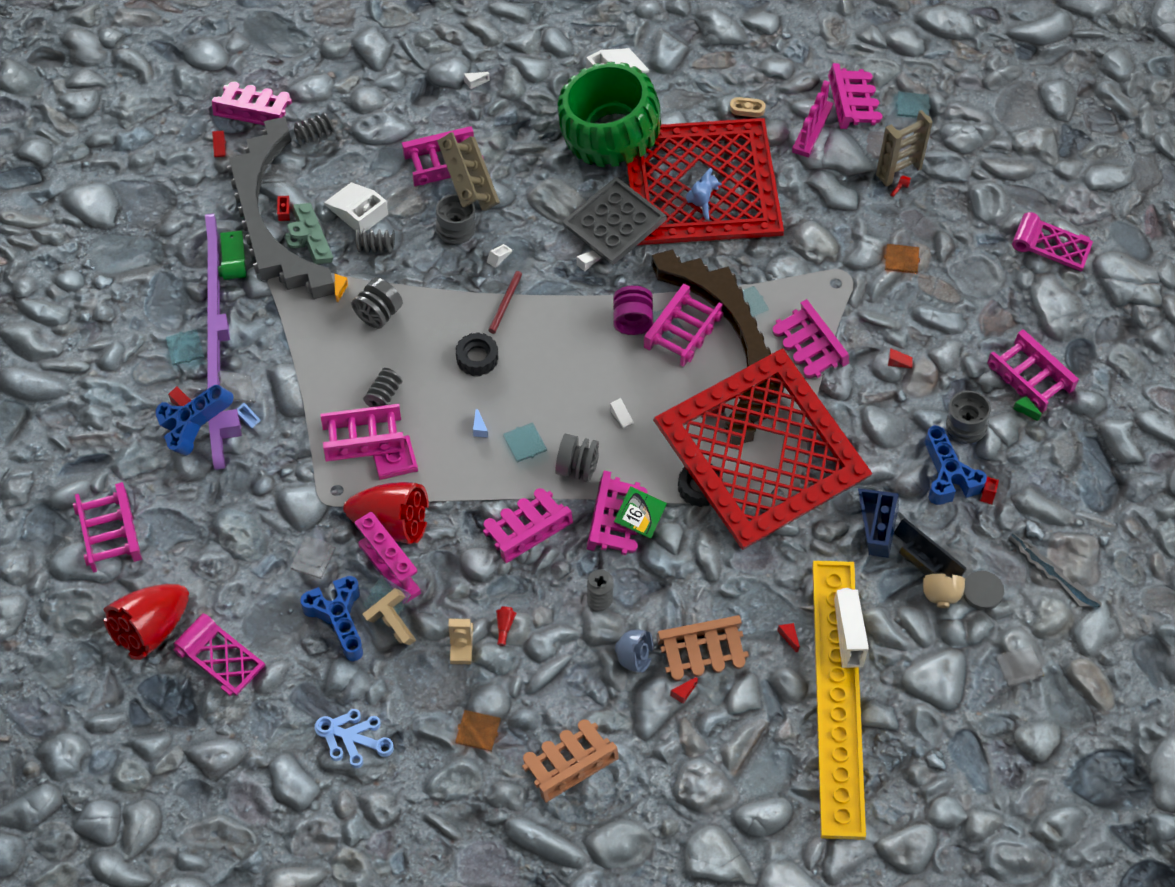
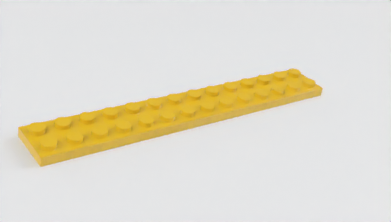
[812,561,866,840]

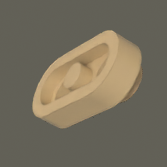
[730,97,766,117]

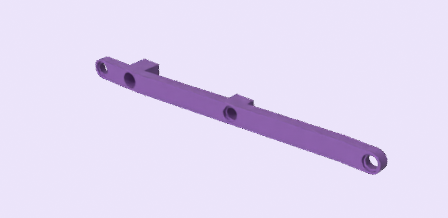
[205,213,242,470]

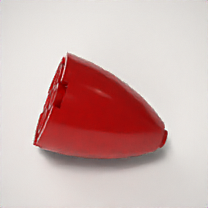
[343,482,429,544]
[103,584,189,660]

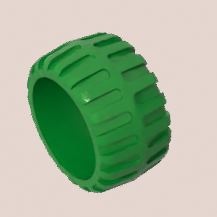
[557,61,661,167]

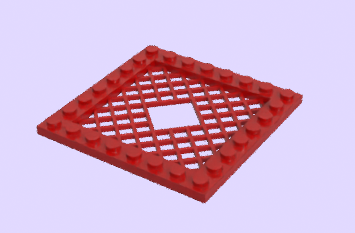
[626,118,784,245]
[653,348,873,550]

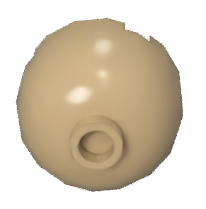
[923,574,965,608]

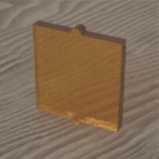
[884,244,921,274]
[455,710,501,752]

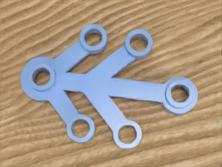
[315,709,394,768]

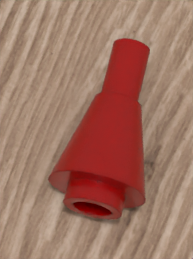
[496,606,517,646]

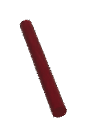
[488,271,522,334]

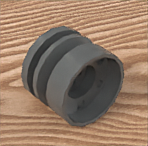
[436,194,475,244]
[351,277,403,329]
[946,391,991,444]
[555,433,599,482]

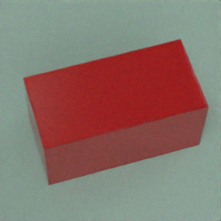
[277,196,290,221]

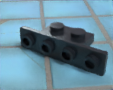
[894,518,967,578]

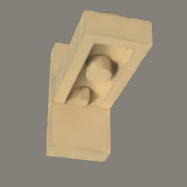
[363,588,416,645]
[449,619,473,664]

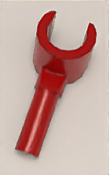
[890,175,911,197]

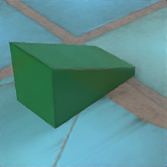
[1013,396,1042,421]

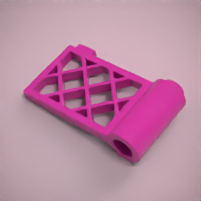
[1012,212,1093,272]
[173,613,265,696]

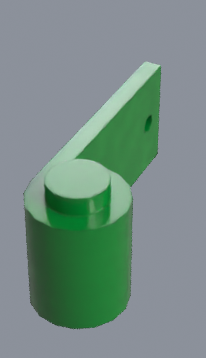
[218,230,247,280]

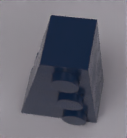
[858,488,899,558]

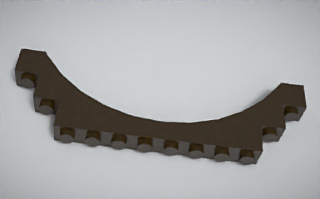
[651,249,785,445]

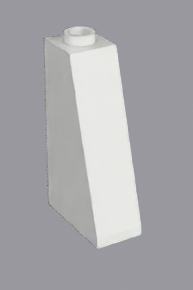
[834,588,869,668]

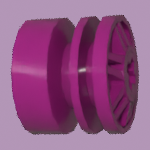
[613,286,653,335]

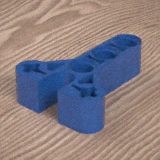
[155,385,234,456]
[925,425,987,505]
[300,576,363,661]

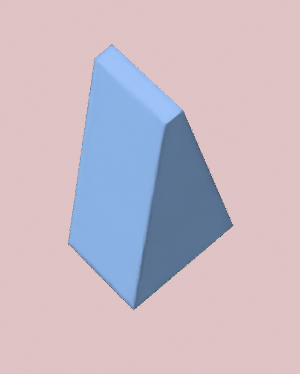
[237,403,261,429]
[473,409,488,438]

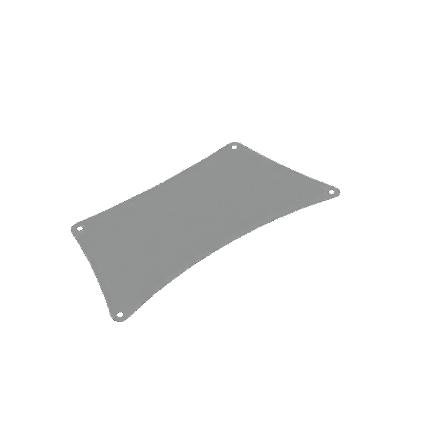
[268,269,853,510]

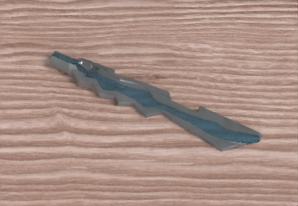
[1008,533,1102,607]

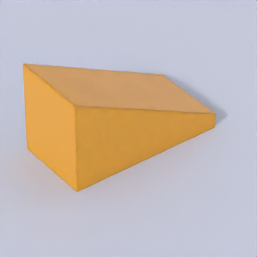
[334,273,348,302]

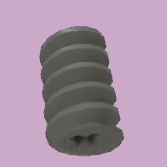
[294,112,334,146]
[355,228,395,254]
[363,368,403,407]
[587,570,614,611]

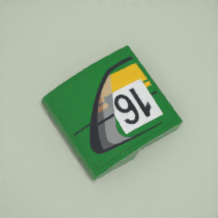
[614,486,667,539]

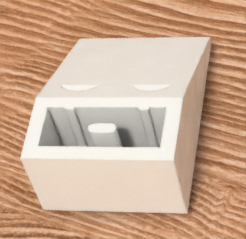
[586,48,649,74]
[324,182,388,234]

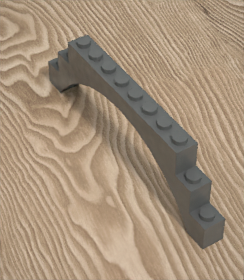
[227,117,335,299]

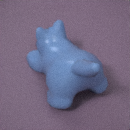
[686,168,722,220]

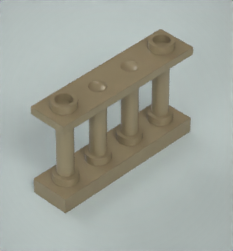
[876,110,933,187]
[437,132,500,211]

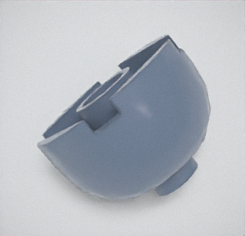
[615,630,654,672]

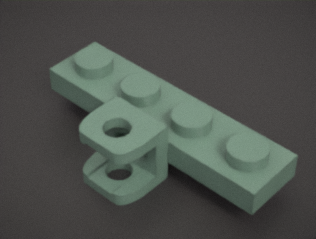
[285,203,333,264]

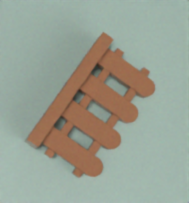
[657,615,748,681]
[522,719,619,803]

